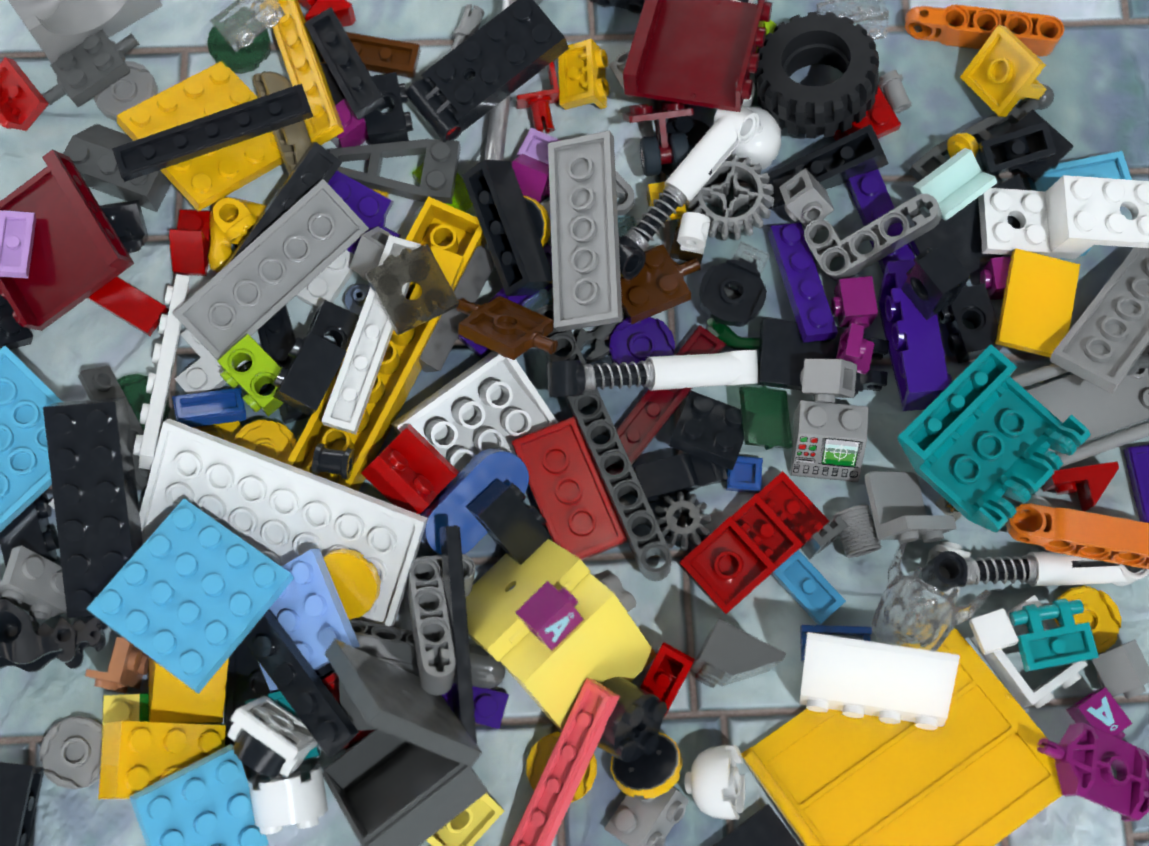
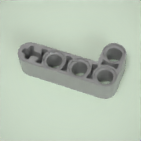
[804,194,942,281]
[407,554,475,695]

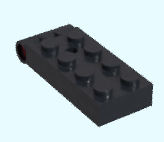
[406,0,569,143]

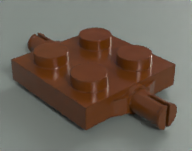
[621,244,701,324]
[456,296,558,360]

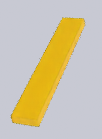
[265,0,344,145]

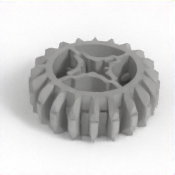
[687,153,774,241]

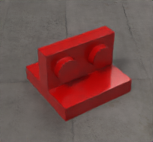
[361,424,459,514]

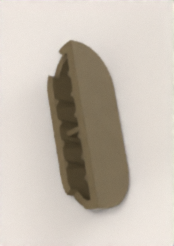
[253,71,312,175]

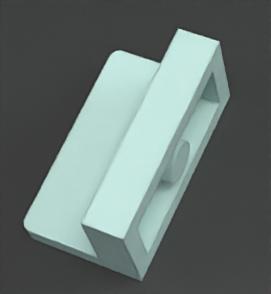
[913,148,997,220]

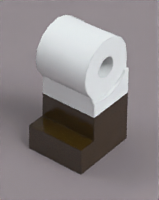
[670,212,711,264]

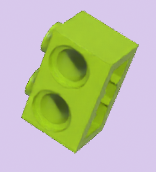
[217,334,284,417]

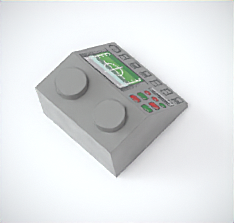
[791,400,869,482]

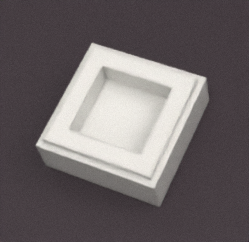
[969,608,1019,655]

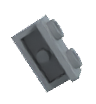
[0,546,67,620]
[604,787,689,846]

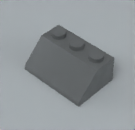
[63,124,172,212]
[691,619,786,688]

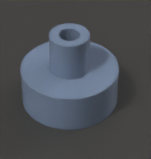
[345,284,371,316]

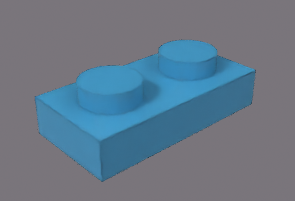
[771,550,846,625]

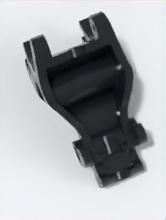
[0,599,108,672]

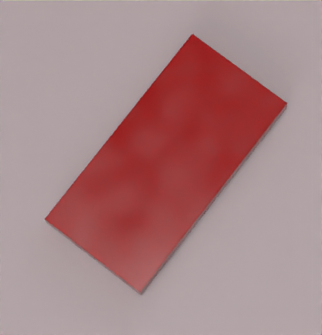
[511,416,627,560]

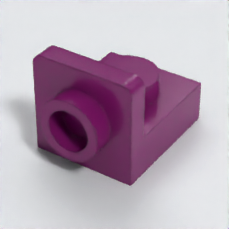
[836,323,874,374]

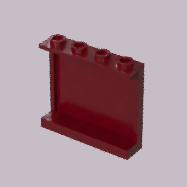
[0,149,134,331]

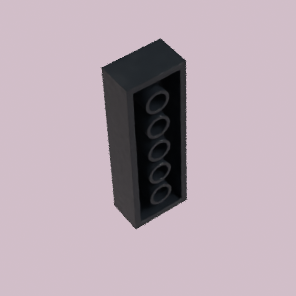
[43,397,143,618]

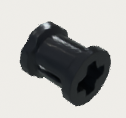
[312,443,354,480]

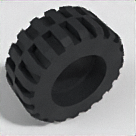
[755,12,879,138]

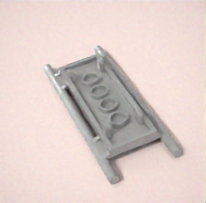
[1011,344,1149,468]

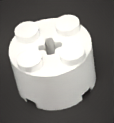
[248,764,328,835]

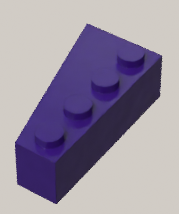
[877,260,953,411]

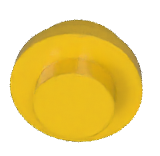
[947,133,979,158]

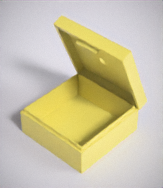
[466,539,657,731]

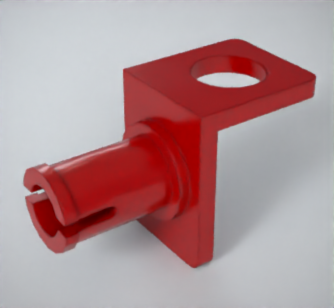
[516,62,560,134]

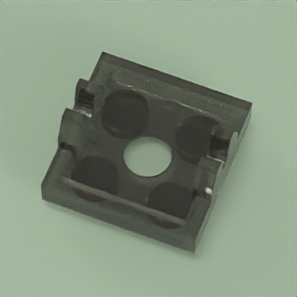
[365,244,459,336]

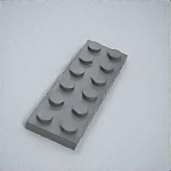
[548,130,623,332]
[173,179,369,360]
[1049,247,1149,394]

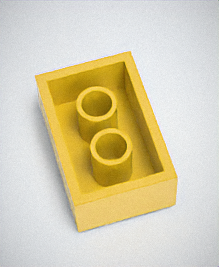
[98,721,226,800]

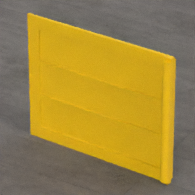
[741,613,1062,846]

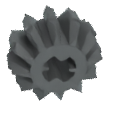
[655,491,712,551]

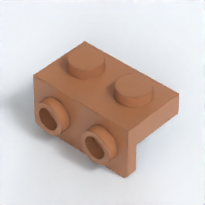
[85,637,149,694]

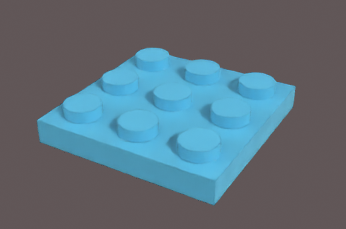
[129,744,269,846]

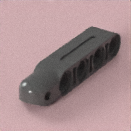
[349,619,505,689]

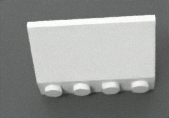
[391,351,558,472]
[800,632,959,730]

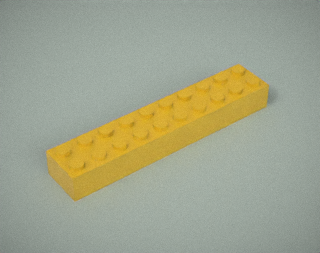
[286,196,487,491]

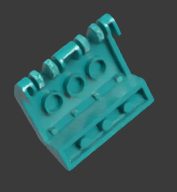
[897,344,1091,532]

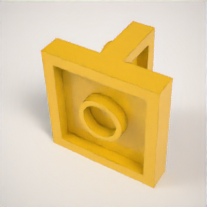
[960,25,1047,117]

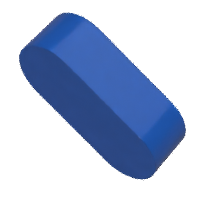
[420,448,529,555]

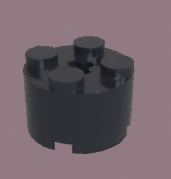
[597,677,667,762]

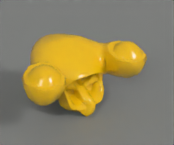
[208,197,267,273]

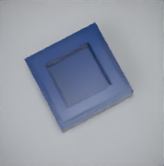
[726,456,763,493]

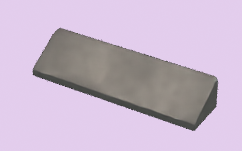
[419,246,495,372]

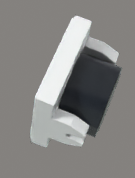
[228,696,318,778]

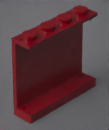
[623,0,773,112]

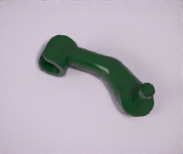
[707,318,760,351]

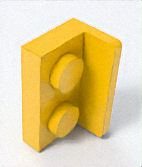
[558,39,610,110]

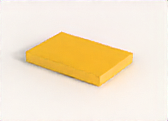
[995,248,1080,358]

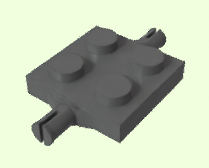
[42,30,140,107]

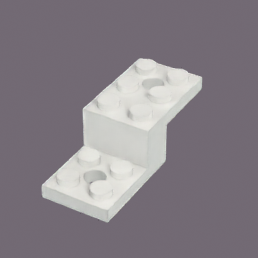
[978,175,1149,259]

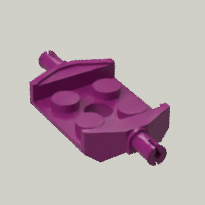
[1037,722,1149,822]

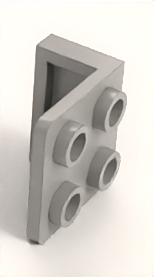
[865,471,957,543]

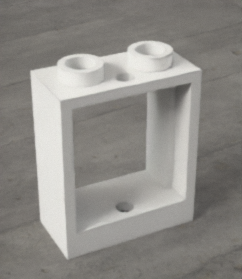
[970,595,1088,709]

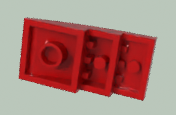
[679,471,830,614]

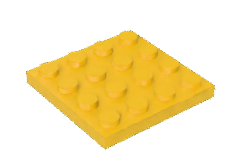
[117,60,284,212]

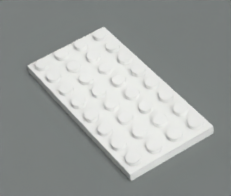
[140,419,428,627]

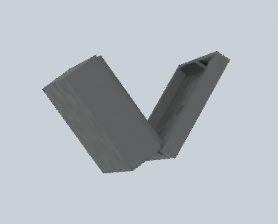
[322,639,488,846]

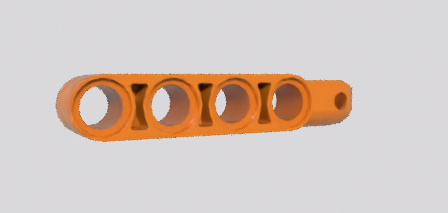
[905,5,1064,57]
[1006,503,1149,569]

